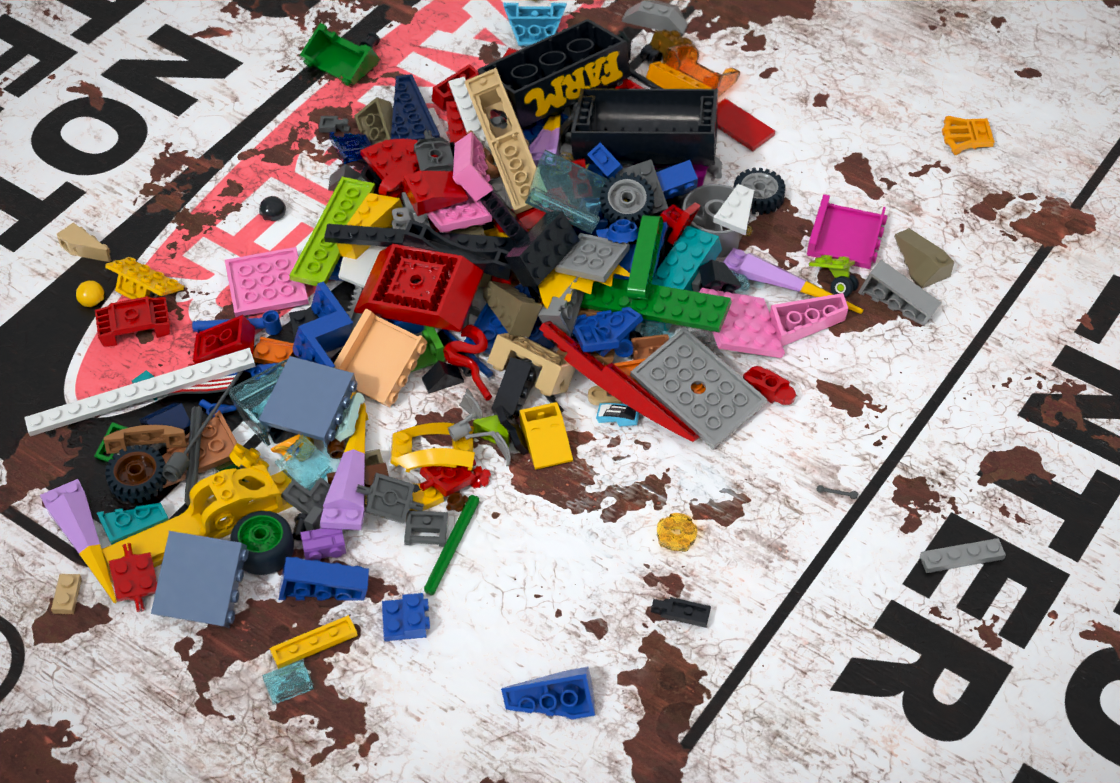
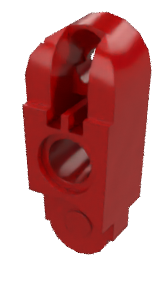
[378,160,419,198]
[743,366,796,405]

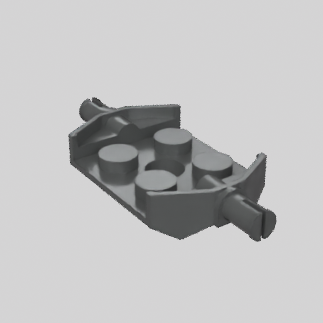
[414,130,454,171]

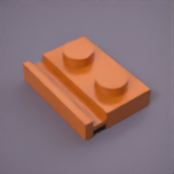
[253,337,294,368]

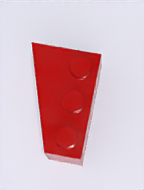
[431,64,479,111]

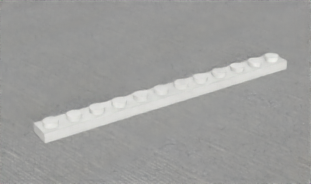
[448,77,513,209]
[25,348,256,437]

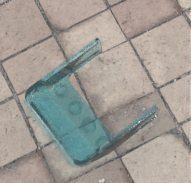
[229,359,288,446]

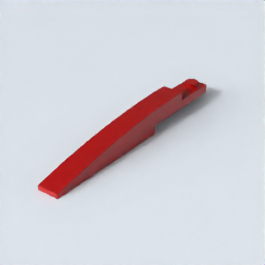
[539,321,700,442]

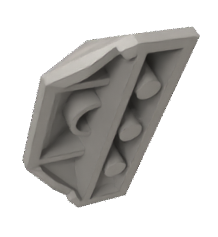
[622,0,688,36]

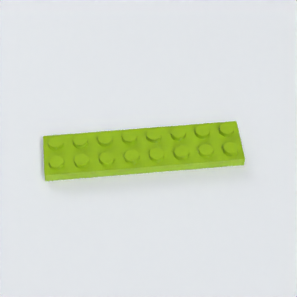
[289,177,375,286]

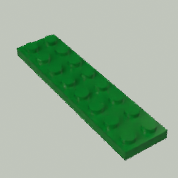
[581,278,732,333]

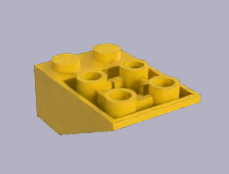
[519,402,573,470]

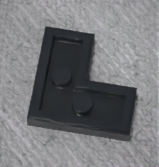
[496,405,529,455]

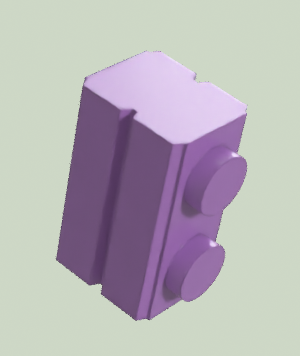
[300,528,346,561]

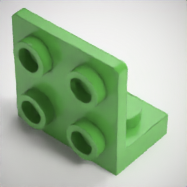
[411,326,445,372]

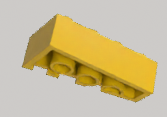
[337,193,403,259]

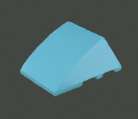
[503,3,567,46]

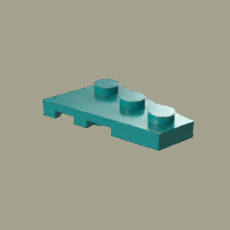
[96,503,169,545]

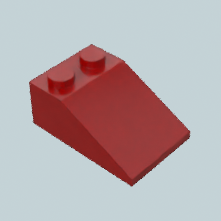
[403,171,468,216]
[193,315,256,363]

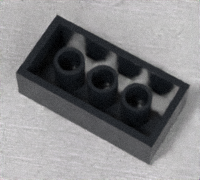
[505,210,580,287]

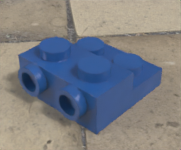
[382,593,430,641]

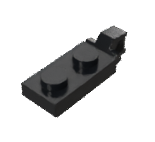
[651,597,711,628]

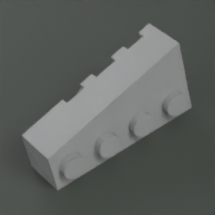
[538,277,585,338]

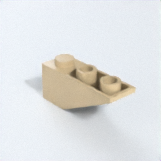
[56,222,111,262]

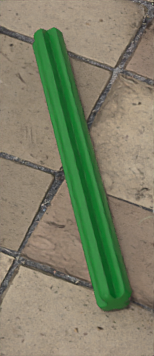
[424,495,479,595]

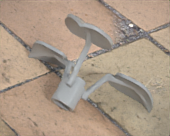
[448,388,511,467]

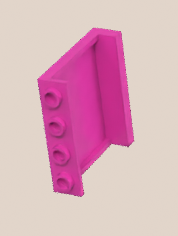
[807,194,888,269]

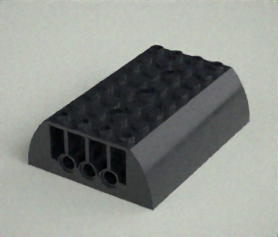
[571,88,718,166]

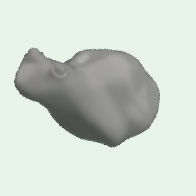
[707,157,722,179]

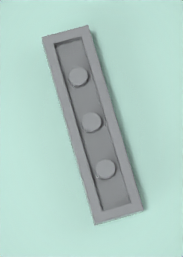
[920,538,1006,573]

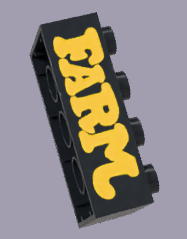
[478,19,631,130]

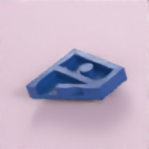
[574,324,619,352]

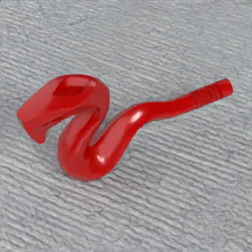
[443,324,492,401]

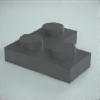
[281,477,331,515]

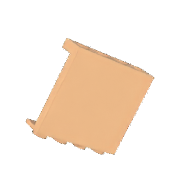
[334,309,427,408]

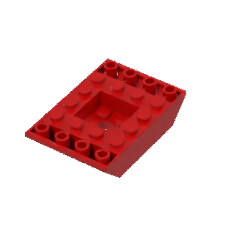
[354,244,484,332]

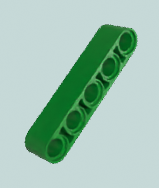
[627,215,663,300]

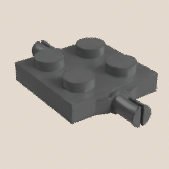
[356,473,424,524]

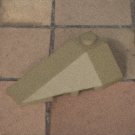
[354,97,393,145]
[894,228,954,289]

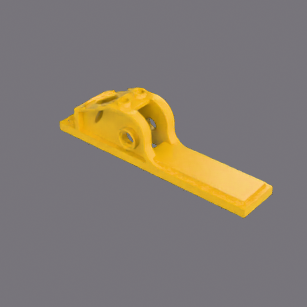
[102,465,293,584]

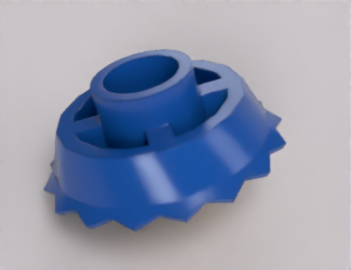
[606,219,639,244]

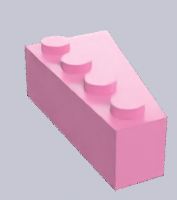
[453,132,493,202]
[770,293,848,346]

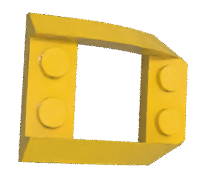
[390,422,475,473]

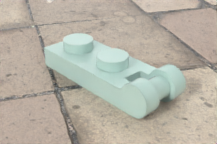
[335,392,365,442]

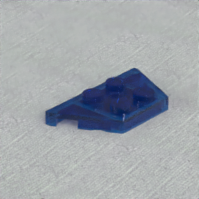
[329,132,372,164]

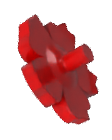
[471,466,491,489]

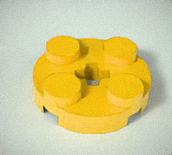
[229,443,269,469]

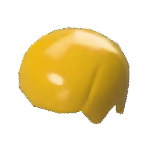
[76,280,105,307]

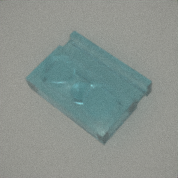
[262,660,314,705]

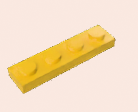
[269,615,357,669]

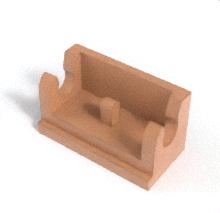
[631,334,669,360]

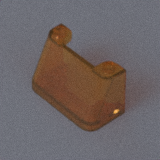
[663,44,741,97]

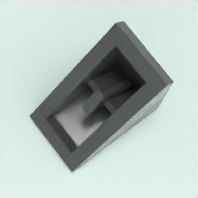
[328,164,360,191]

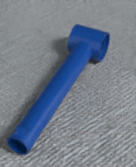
[192,310,282,335]

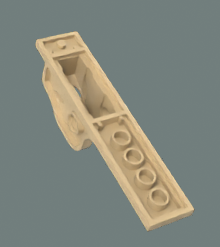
[464,68,549,214]

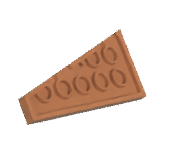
[135,410,237,500]

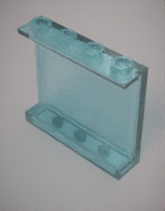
[525,150,609,234]

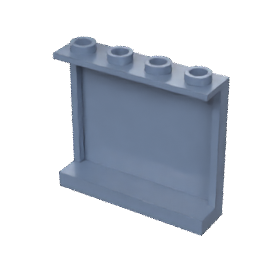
[259,356,358,448]
[151,531,248,628]

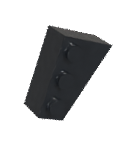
[491,357,537,420]

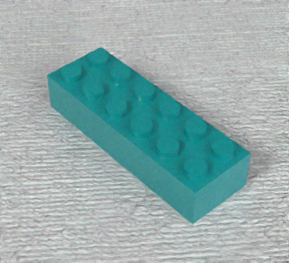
[642,226,722,332]

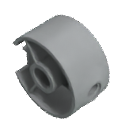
[681,184,751,258]

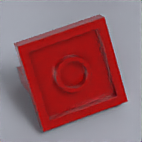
[660,202,701,244]

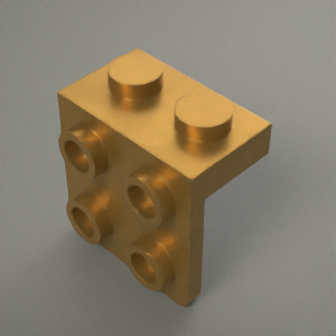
[650,29,696,64]

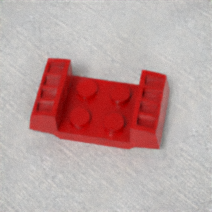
[95,296,170,347]

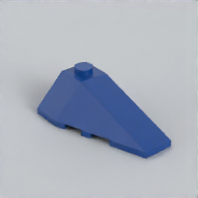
[501,666,595,719]

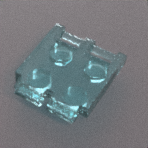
[275,435,333,491]

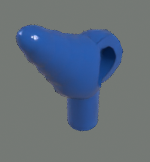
[244,363,280,380]
[199,399,237,418]

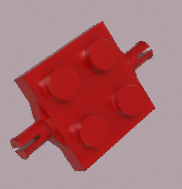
[420,459,476,497]
[109,543,157,612]

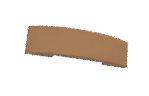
[103,425,187,454]

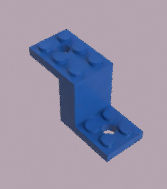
[292,281,353,368]

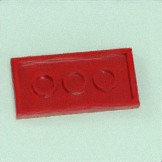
[717,98,776,151]

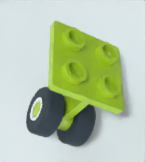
[809,255,859,298]

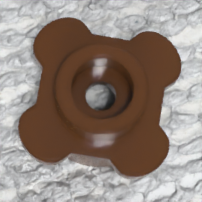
[446,493,468,512]

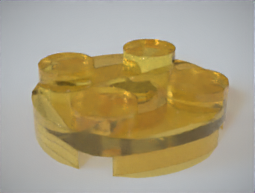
[656,513,697,552]

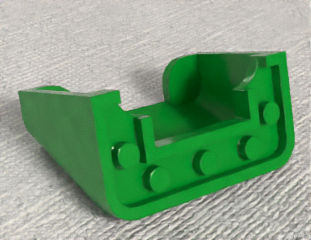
[300,23,380,87]

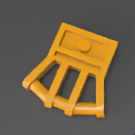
[942,116,994,155]

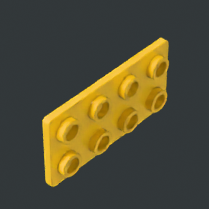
[105,257,184,299]

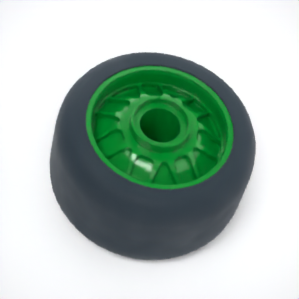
[230,511,294,575]

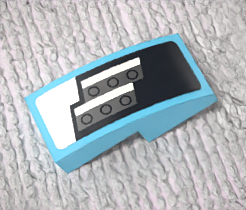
[596,403,640,427]

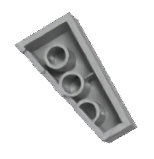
[858,260,941,326]

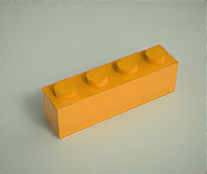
[646,61,712,89]

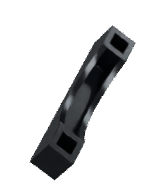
[403,220,513,281]

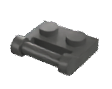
[404,511,448,547]

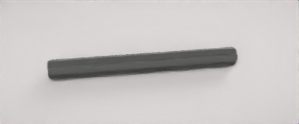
[184,406,203,506]

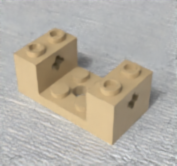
[487,333,576,396]

